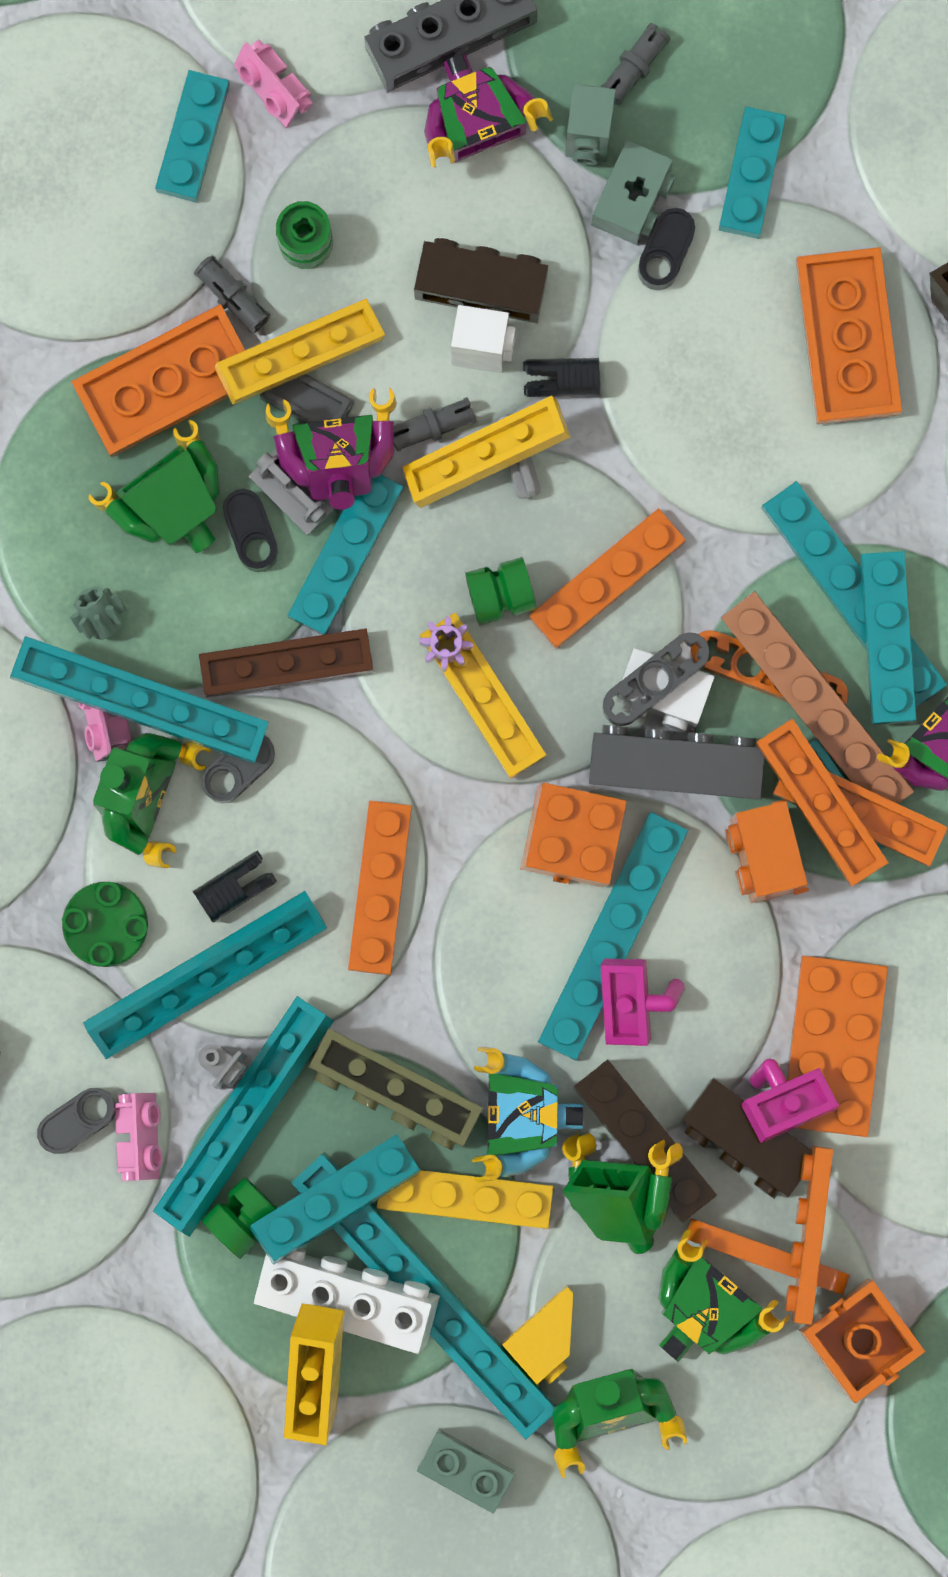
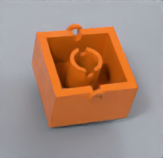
[520,782,627,887]
[725,800,809,903]
[799,1279,926,1404]

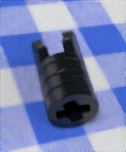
[523,358,600,397]
[192,850,277,923]

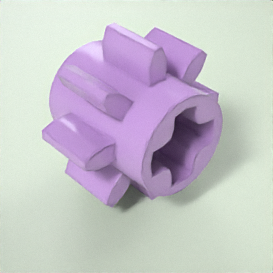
[420,616,473,672]

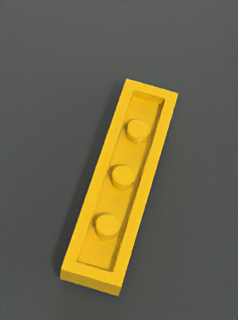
[215,298,385,405]
[402,395,571,508]
[420,612,546,779]
[377,1170,553,1229]

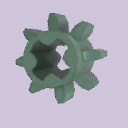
[70,587,126,640]

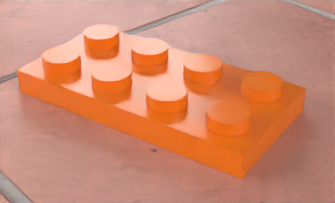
[796,247,902,425]
[71,304,245,458]
[787,956,888,1137]

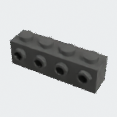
[364,0,537,93]
[589,725,764,800]

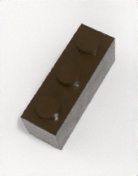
[414,238,548,324]
[681,1078,812,1199]

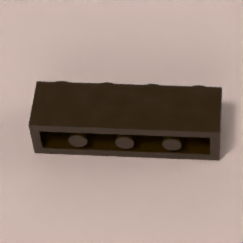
[573,1059,717,1223]

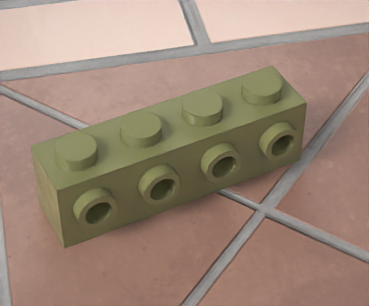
[309,1028,483,1150]

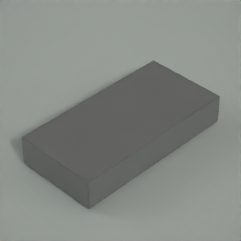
[260,374,354,423]

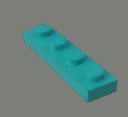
[287,475,404,635]
[860,551,916,725]
[250,1134,420,1265]

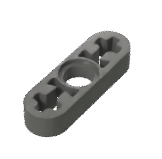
[602,632,709,726]

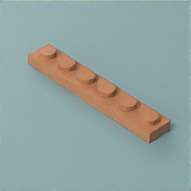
[721,590,914,804]

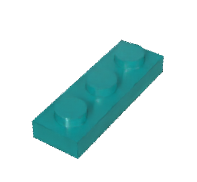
[155,70,230,203]
[718,106,786,239]

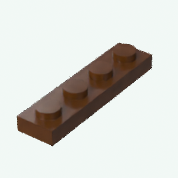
[199,628,374,698]

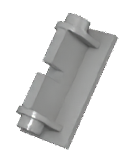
[248,449,335,536]
[198,1044,247,1090]

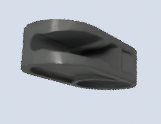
[202,735,275,804]
[37,1088,116,1154]

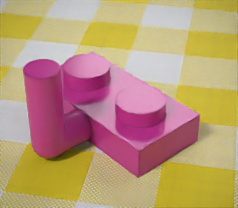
[601,959,685,1046]
[741,1058,839,1143]

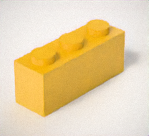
[284,1303,345,1445]

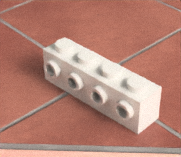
[253,1248,440,1354]

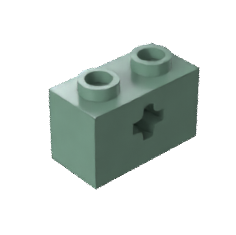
[565,84,616,165]
[591,139,676,245]
[417,1429,515,1514]

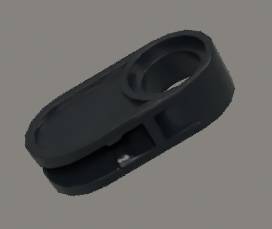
[638,208,695,290]
[223,489,279,572]

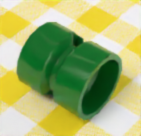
[276,201,333,269]
[465,557,537,626]
[202,1177,277,1259]

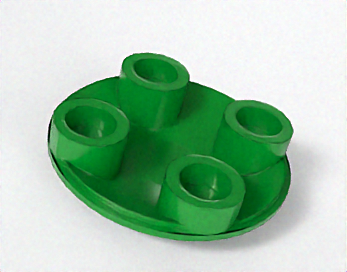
[62,881,148,967]

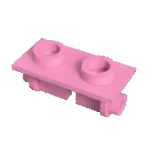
[234,40,313,128]
[77,702,132,762]
[114,1093,162,1181]

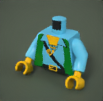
[472,1047,583,1182]

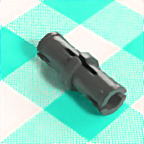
[601,23,671,106]
[194,255,271,334]
[394,397,476,452]

